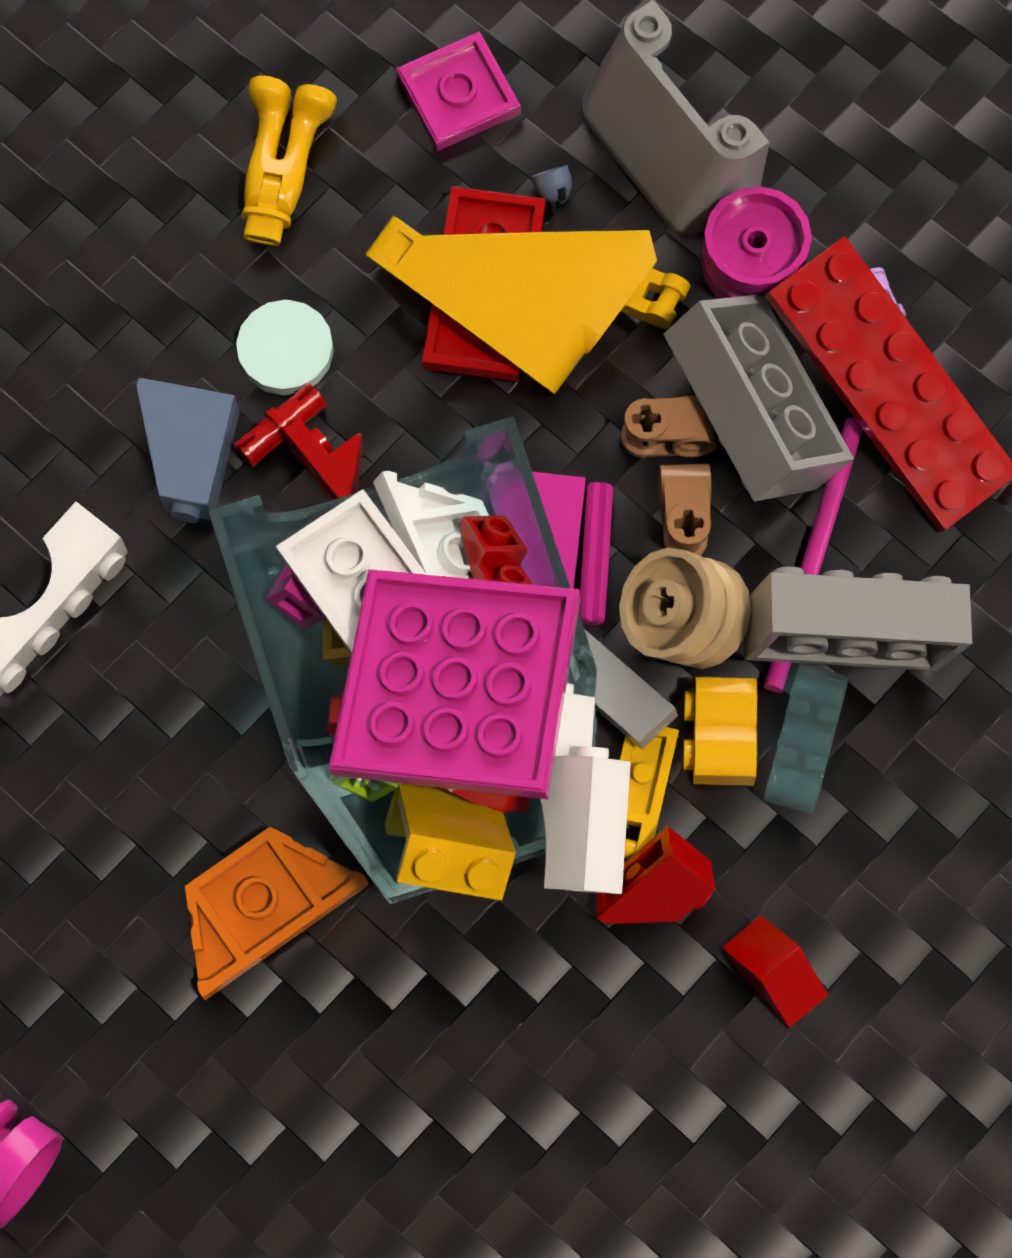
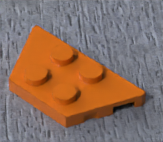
[185,827,369,1000]

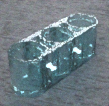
[763,663,849,815]

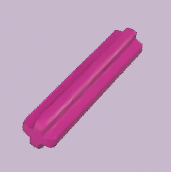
[578,482,613,626]

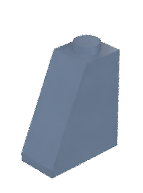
[137,378,240,523]

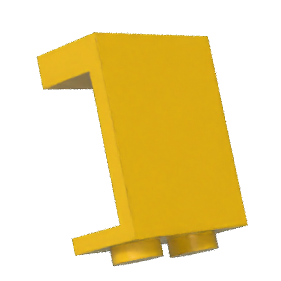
[385,783,516,901]

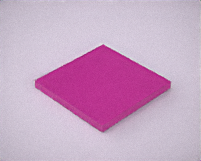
[329,569,581,800]

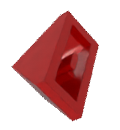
[721,915,828,1029]

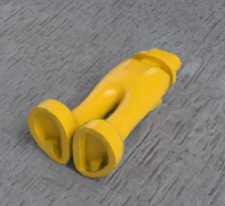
[242,75,337,246]

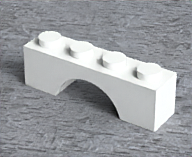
[0,502,128,696]

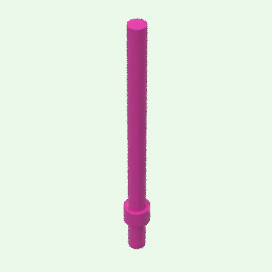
[763,418,863,693]

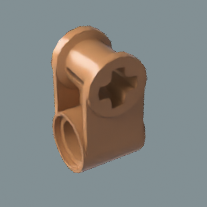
[620,395,717,458]
[658,464,711,556]

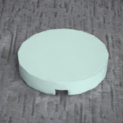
[236,300,334,395]

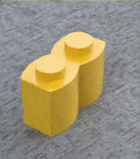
[683,677,757,786]

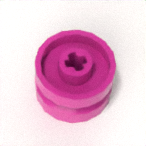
[701,186,812,309]

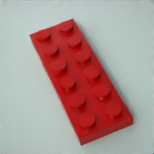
[765,236,1012,533]

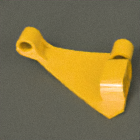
[365,216,657,394]

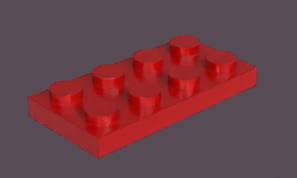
[422,186,546,382]

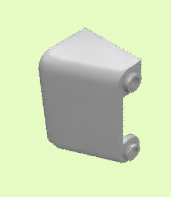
[582,0,770,236]

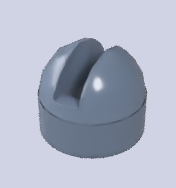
[531,165,572,203]

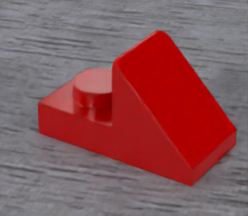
[284,418,364,506]

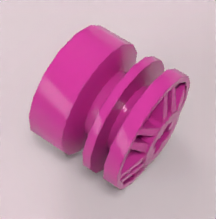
[0,1094,63,1229]

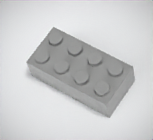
[663,294,854,502]
[744,567,972,671]

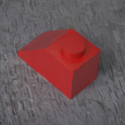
[595,826,715,924]

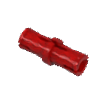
[233,382,327,468]

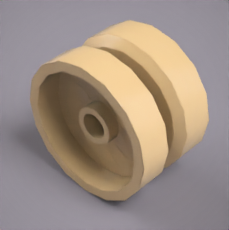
[619,548,751,669]

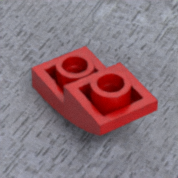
[460,515,533,585]

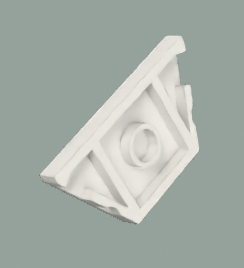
[373,471,489,579]

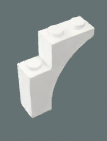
[540,683,631,894]

